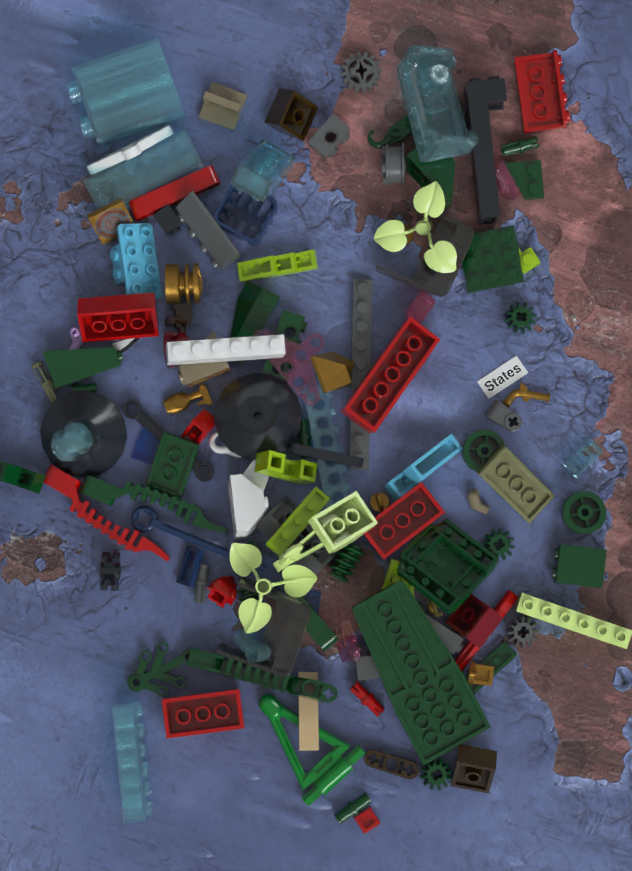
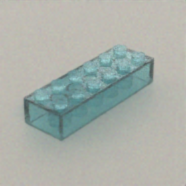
[83,129,204,209]
[112,700,153,824]

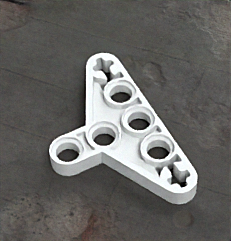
[86,125,174,175]

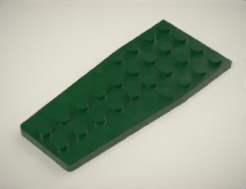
[352,580,491,765]

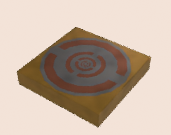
[87,198,134,245]

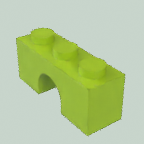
[254,450,317,485]

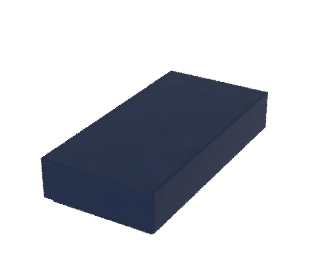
[176,546,204,588]

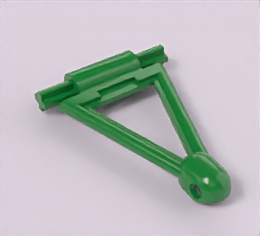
[258,694,366,806]

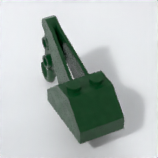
[367,105,456,210]

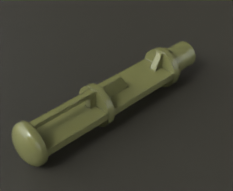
[32,361,57,404]

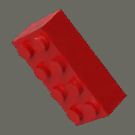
[77,292,159,342]
[364,482,445,560]
[162,688,245,739]

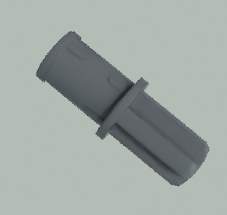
[194,564,210,603]

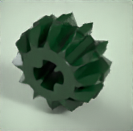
[504,302,537,334]
[482,528,515,560]
[420,758,453,791]

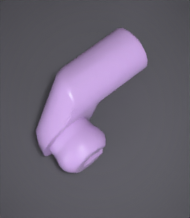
[68,327,84,350]

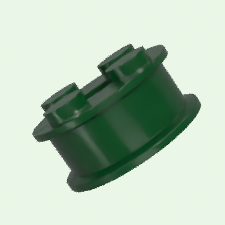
[462,430,505,472]
[561,491,606,534]

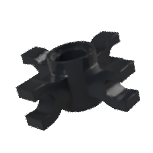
[100,552,121,591]

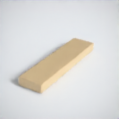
[298,672,319,751]

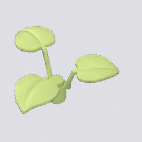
[374,181,457,273]
[230,543,317,633]

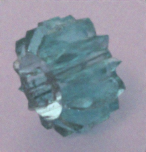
[419,60,452,95]

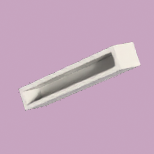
[165,334,286,365]

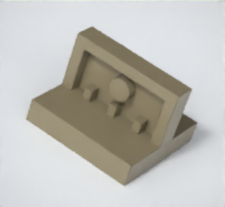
[199,82,248,131]

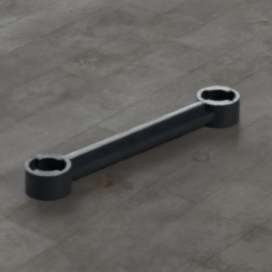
[122,400,214,482]

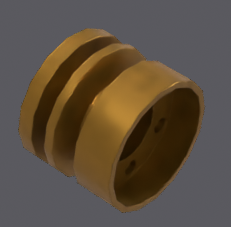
[165,263,203,304]

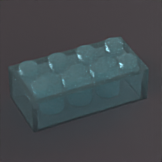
[230,139,296,203]

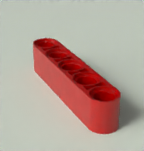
[128,165,221,221]

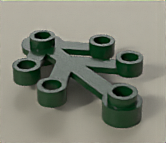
[127,642,191,697]

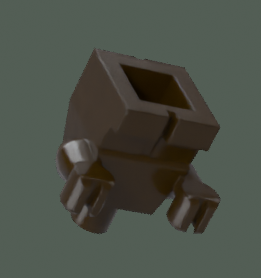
[165,303,193,335]

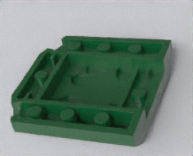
[397,519,499,614]

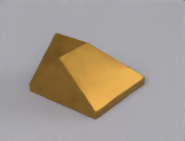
[310,352,355,393]

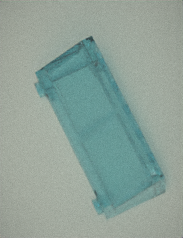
[396,45,478,162]

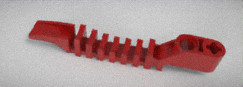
[43,464,171,561]

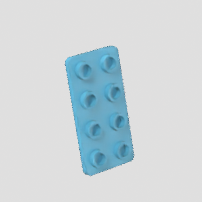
[110,223,162,298]

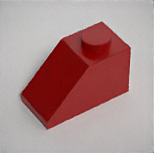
[181,409,215,444]

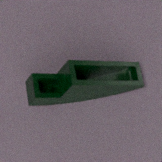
[0,460,46,494]

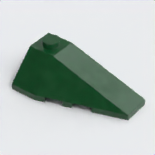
[230,281,280,366]

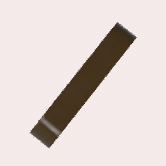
[364,749,419,779]

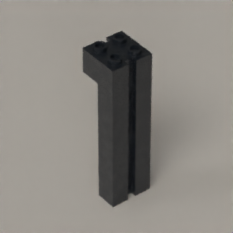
[464,76,507,225]

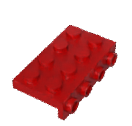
[514,50,570,133]

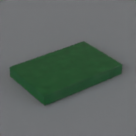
[145,431,200,499]

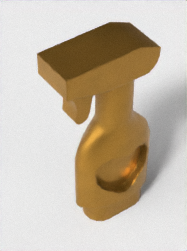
[163,385,213,415]

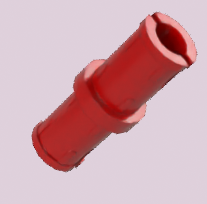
[349,681,385,717]

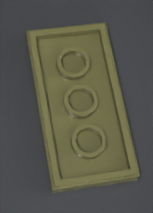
[476,444,555,524]

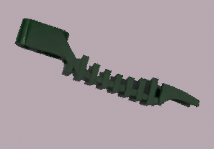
[79,475,228,533]
[187,648,338,704]

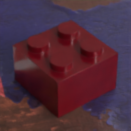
[445,594,503,649]

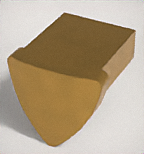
[467,661,494,686]

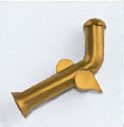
[502,382,550,408]

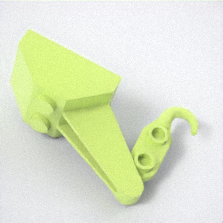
[273,491,378,572]

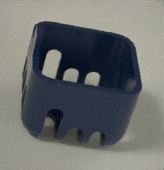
[214,180,278,246]

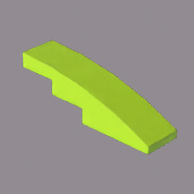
[237,249,318,282]

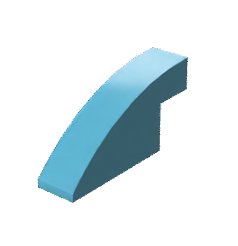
[384,434,463,501]

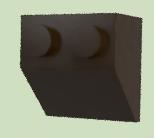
[264,88,318,141]
[451,744,497,793]

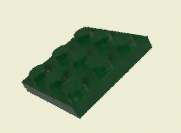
[458,225,525,294]

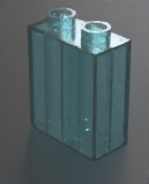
[66,38,186,147]

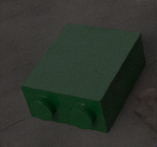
[551,544,607,588]

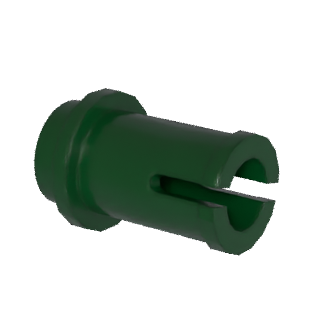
[73,383,97,393]

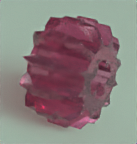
[405,291,435,323]

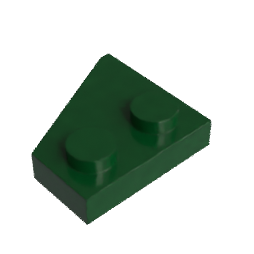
[504,160,544,200]

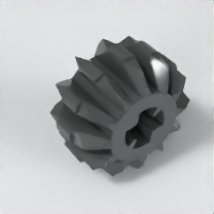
[506,615,539,648]

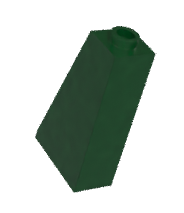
[43,347,124,388]

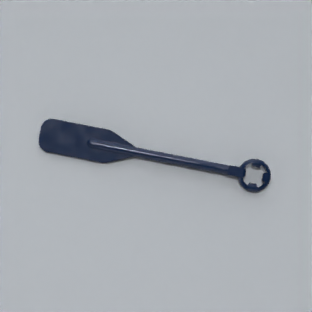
[131,506,290,592]

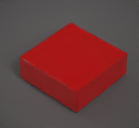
[354,806,380,834]

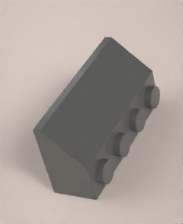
[176,191,241,271]
[256,496,341,575]

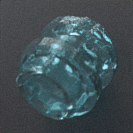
[51,422,93,462]

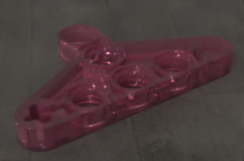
[253,329,324,406]

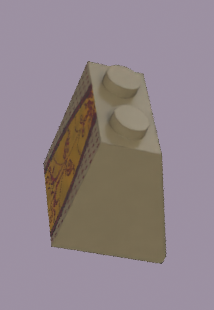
[177,332,231,388]

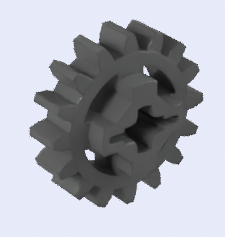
[341,51,382,94]

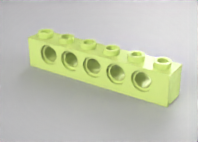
[514,593,632,649]

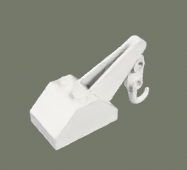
[209,432,269,541]

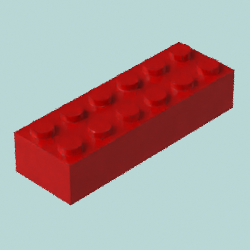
[340,316,441,434]

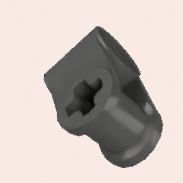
[484,400,522,432]

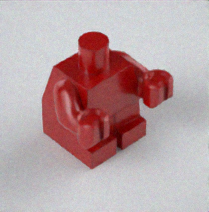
[207,575,237,608]

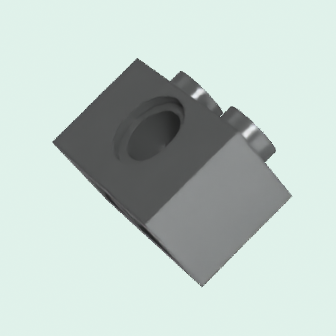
[308,114,350,160]

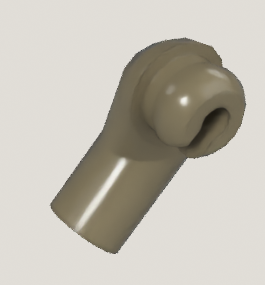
[467,488,490,514]

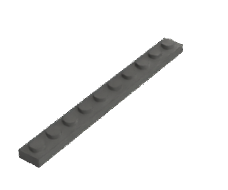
[350,279,372,470]

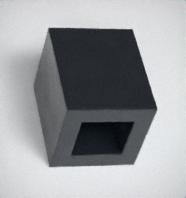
[153,204,183,237]

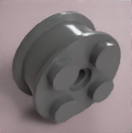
[382,143,406,186]

